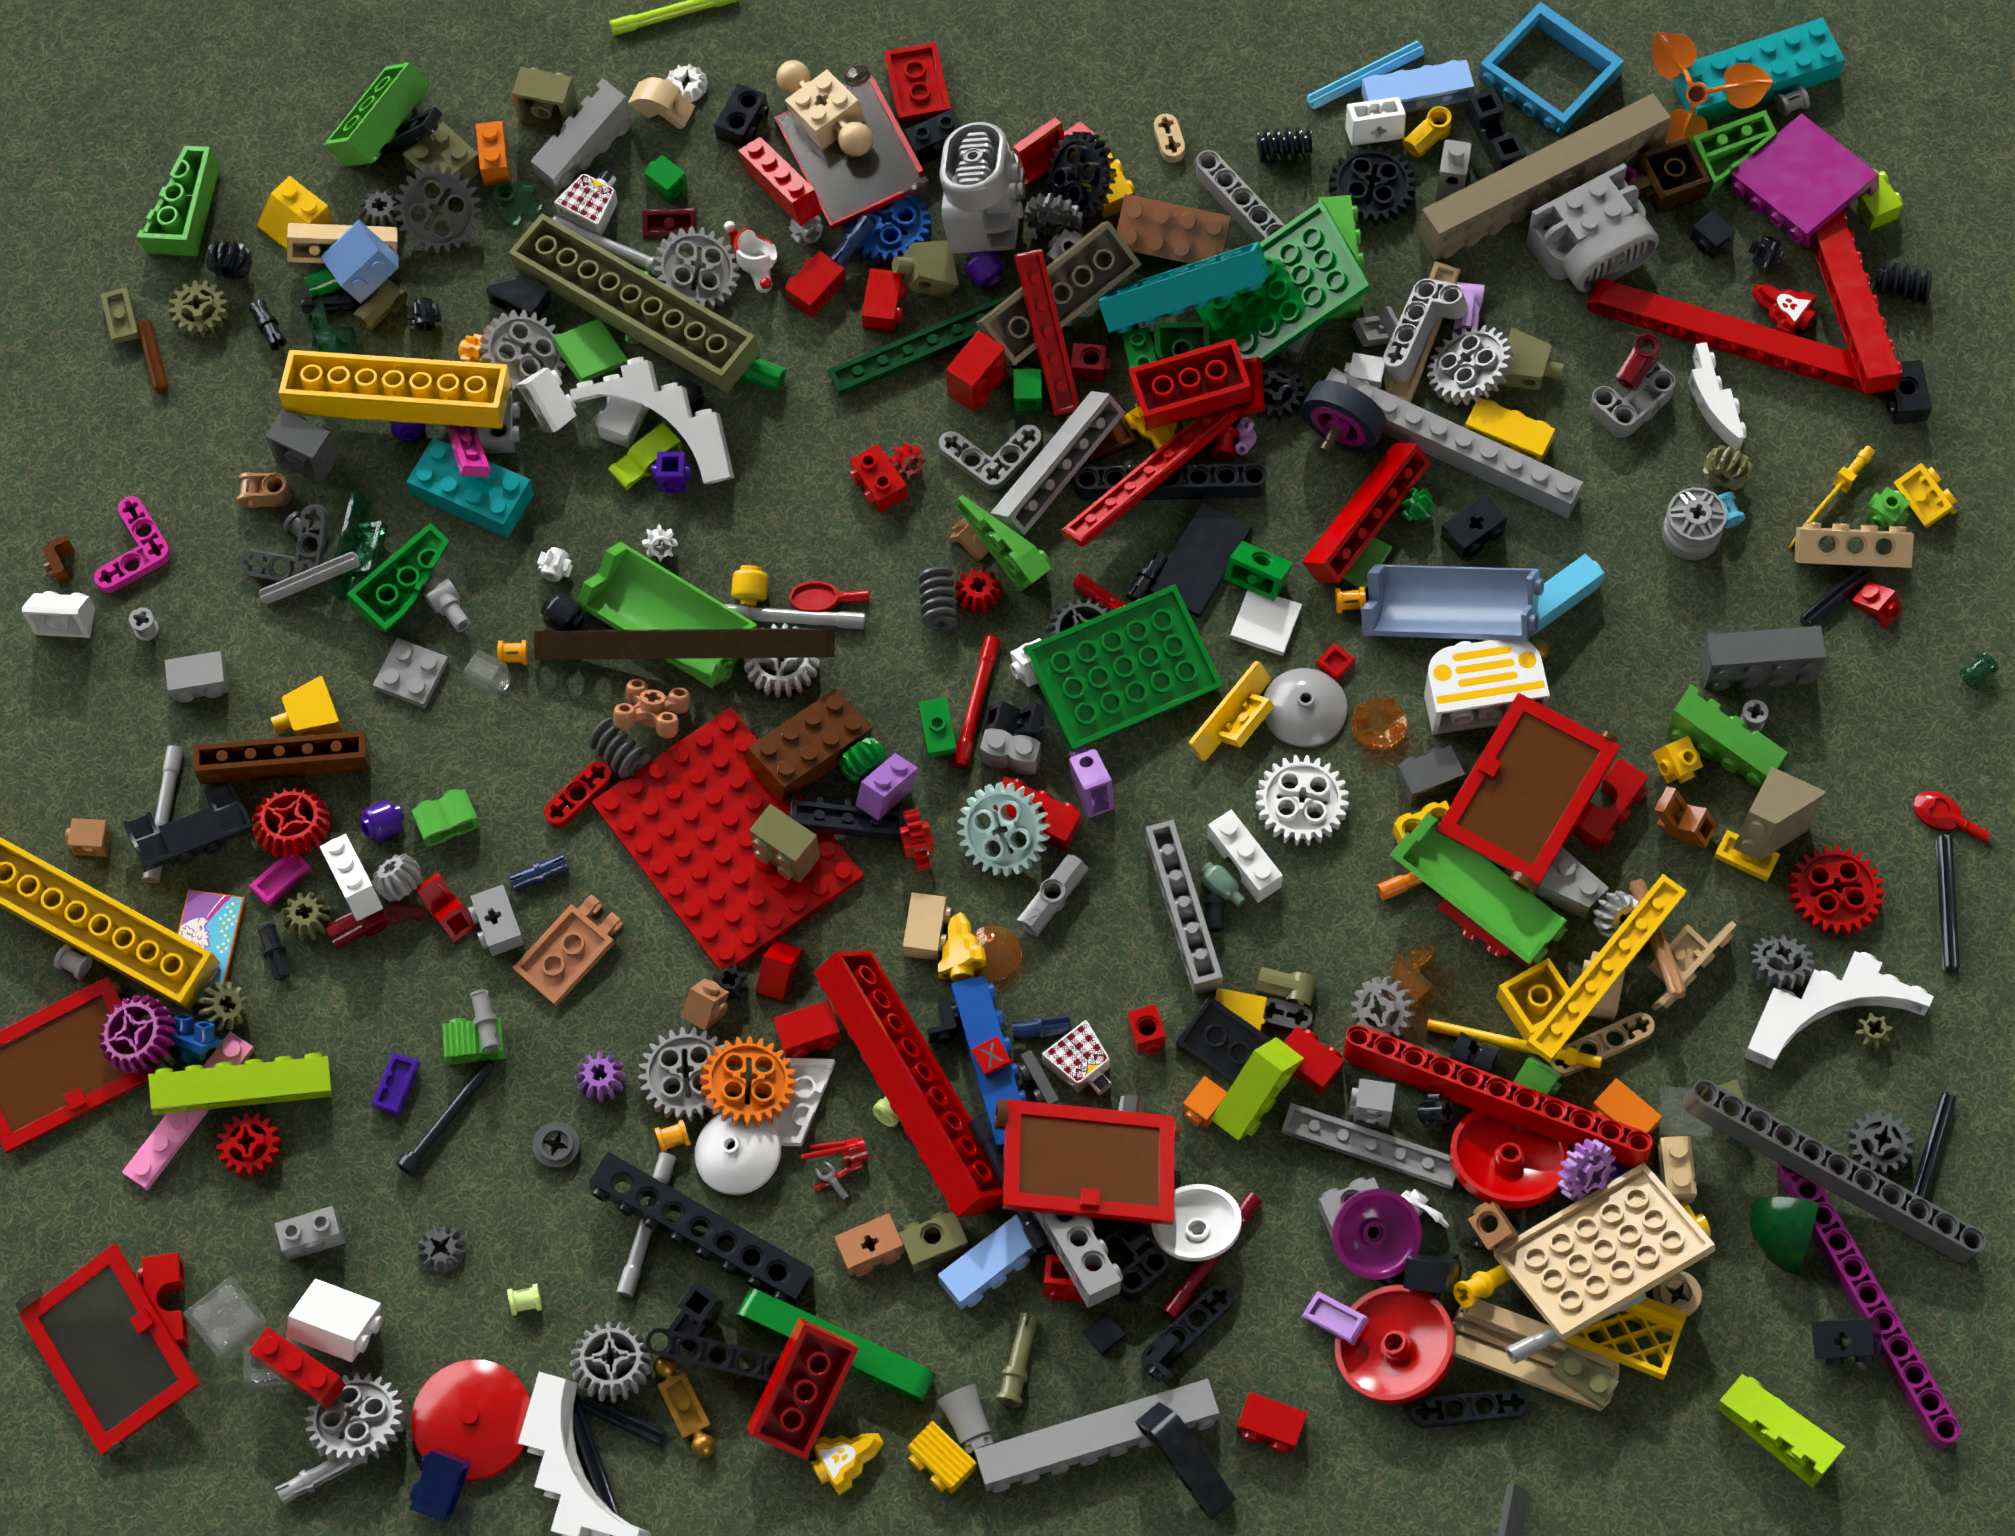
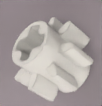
[642,524,678,562]
[537,547,573,582]

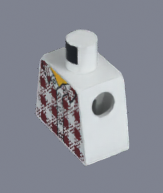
[555,170,618,236]
[1042,1020,1112,1095]

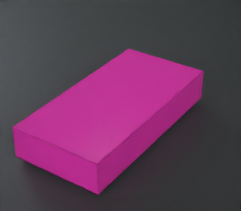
[249,854,312,908]

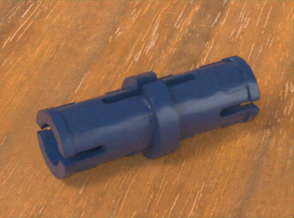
[830,215,876,267]
[509,853,569,892]

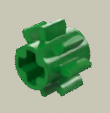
[1400,488,1434,522]

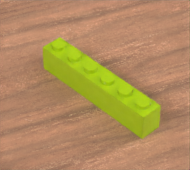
[148,1053,332,1115]

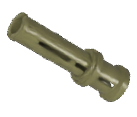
[995,1313,1039,1407]

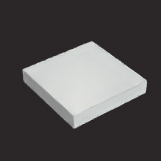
[1230,590,1302,656]

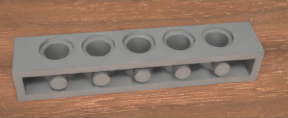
[1145,820,1223,996]
[1003,1150,1123,1308]

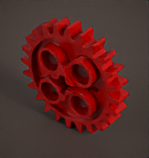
[1788,844,1885,937]

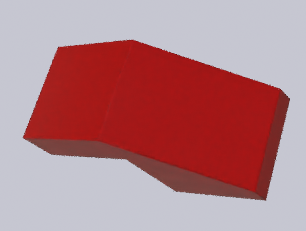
[415,873,477,943]

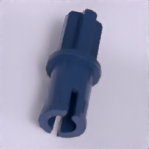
[1012,1016,1071,1041]

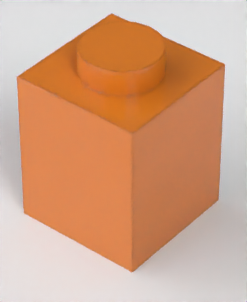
[1183,1076,1227,1129]

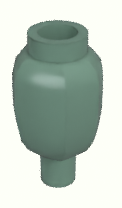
[1199,862,1246,907]

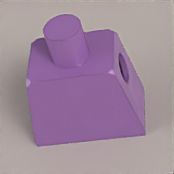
[1069,746,1115,818]

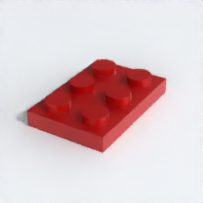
[884,42,951,123]

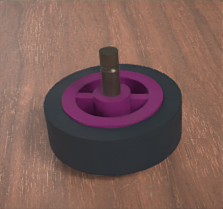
[1301,380,1387,455]

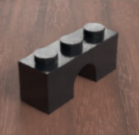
[1467,89,1527,172]

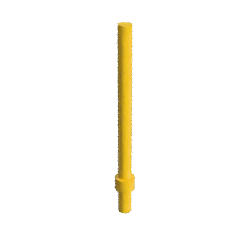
[1426,1019,1602,1069]

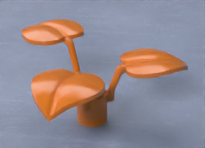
[1652,32,1773,145]

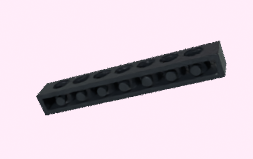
[589,1151,814,1306]

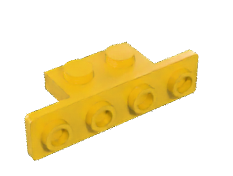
[1189,661,1274,761]

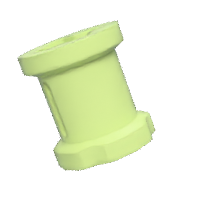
[507,1284,542,1316]

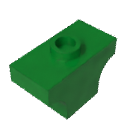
[919,697,957,758]

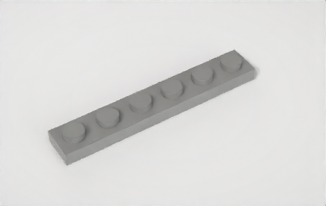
[1281,1103,1456,1190]

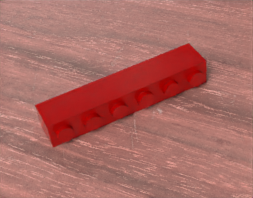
[1302,443,1431,583]

